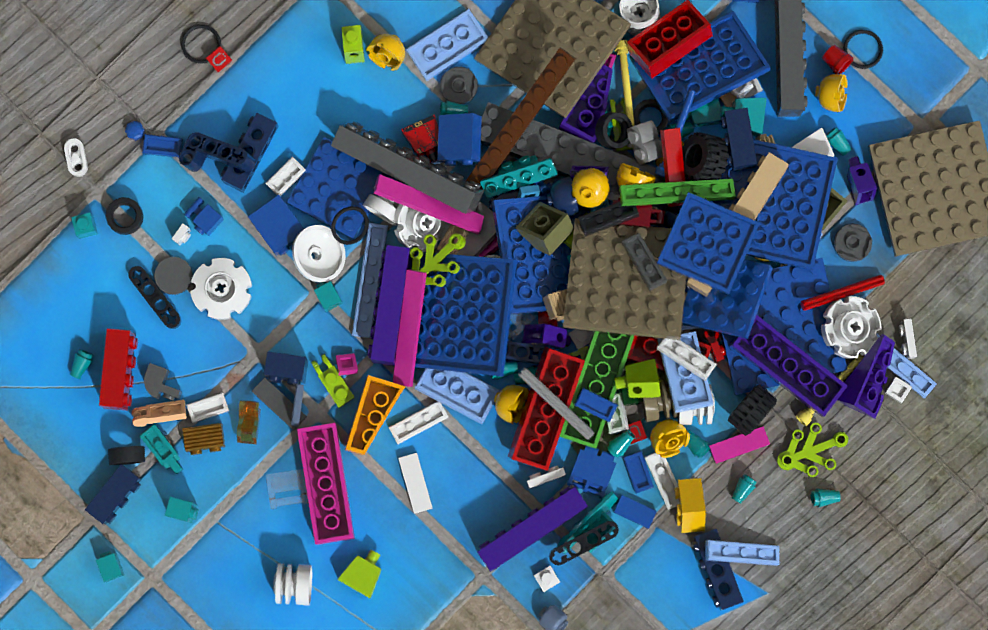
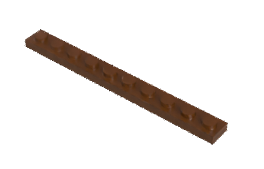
[466,47,576,189]

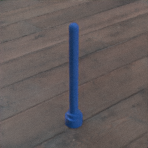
[654,89,696,178]

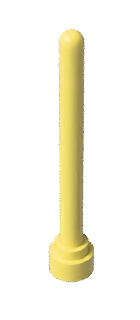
[615,40,634,126]
[795,354,864,426]

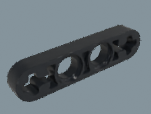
[129,266,181,329]
[549,521,619,565]

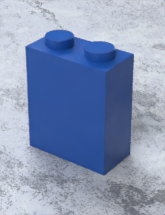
[437,113,482,166]
[248,195,304,256]

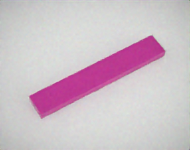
[374,175,484,234]
[393,269,427,387]

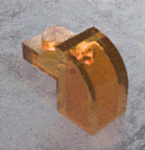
[237,401,261,444]

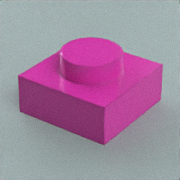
[335,353,358,376]

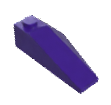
[558,65,613,143]
[837,334,895,419]

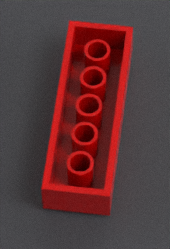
[508,347,585,471]

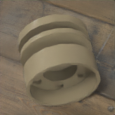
[642,379,679,422]

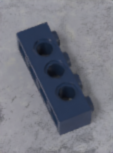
[221,113,279,193]
[692,529,744,610]

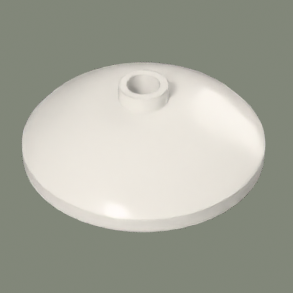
[292,225,346,282]

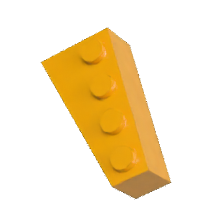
[344,375,405,456]

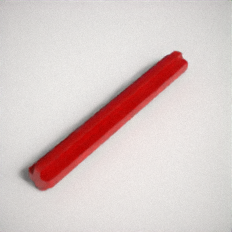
[800,275,885,311]

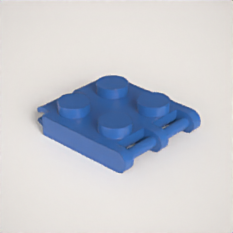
[567,446,616,499]

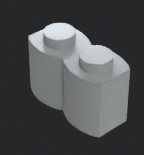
[627,120,663,165]

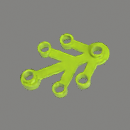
[410,233,466,287]
[777,423,848,477]

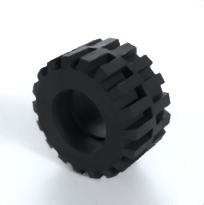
[682,132,729,181]
[728,384,777,436]

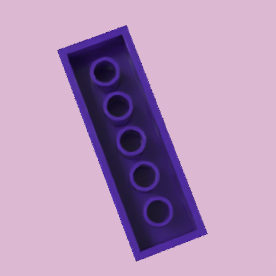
[368,245,410,366]
[729,315,848,417]
[477,486,588,572]

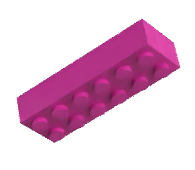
[297,423,355,545]

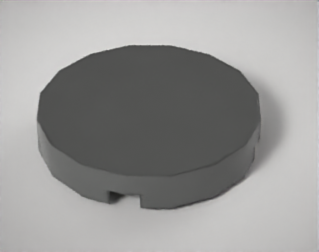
[440,67,478,104]
[834,224,873,262]
[154,257,193,295]

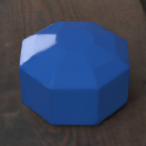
[125,121,145,141]

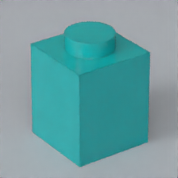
[71,213,98,239]
[314,281,343,312]
[96,551,125,582]

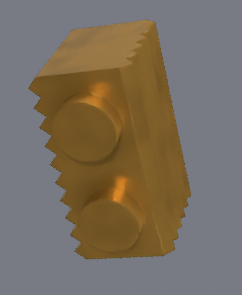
[182,423,225,455]

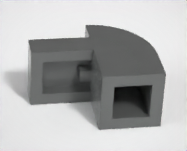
[144,363,182,401]

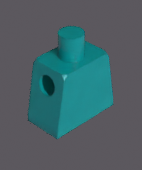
[686,98,721,127]
[720,98,767,137]

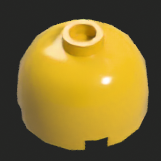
[366,34,405,71]
[815,74,848,112]
[616,163,656,187]
[571,168,610,208]
[494,385,529,424]
[650,419,690,458]

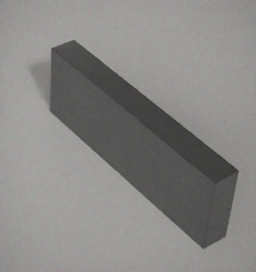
[622,233,667,291]
[252,377,307,430]

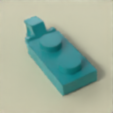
[139,424,183,474]

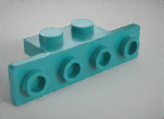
[480,155,558,198]
[557,492,619,554]

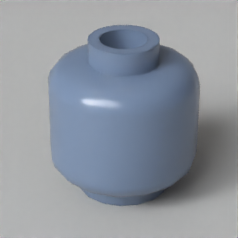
[539,605,568,630]

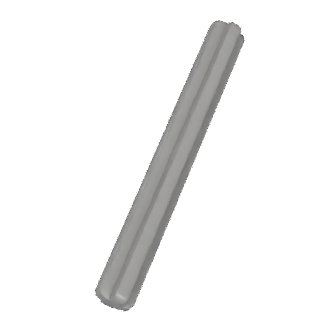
[519,368,594,439]

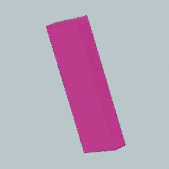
[709,426,770,464]

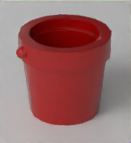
[822,45,854,74]

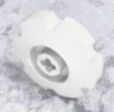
[393,204,451,252]
[190,258,252,320]
[821,296,881,359]

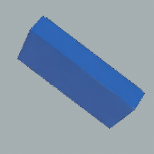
[142,134,183,158]
[574,388,618,423]
[623,451,654,494]
[614,495,657,529]

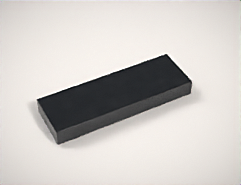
[578,201,639,236]

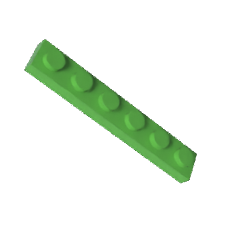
[619,179,736,206]

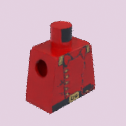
[401,115,439,163]

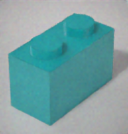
[165,497,199,523]

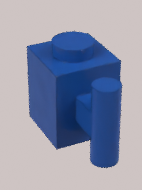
[184,197,224,236]

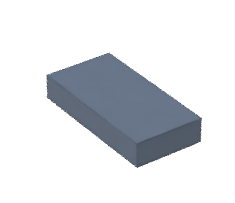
[291,384,304,427]

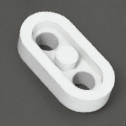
[64,138,88,177]

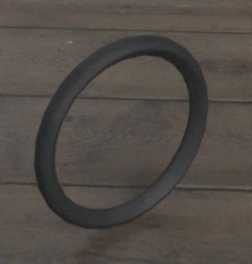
[181,24,221,64]
[843,30,883,69]
[331,206,369,245]

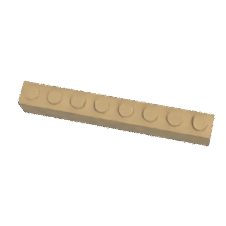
[686,152,789,297]

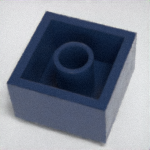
[264,352,308,386]

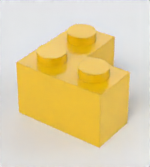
[674,478,706,533]

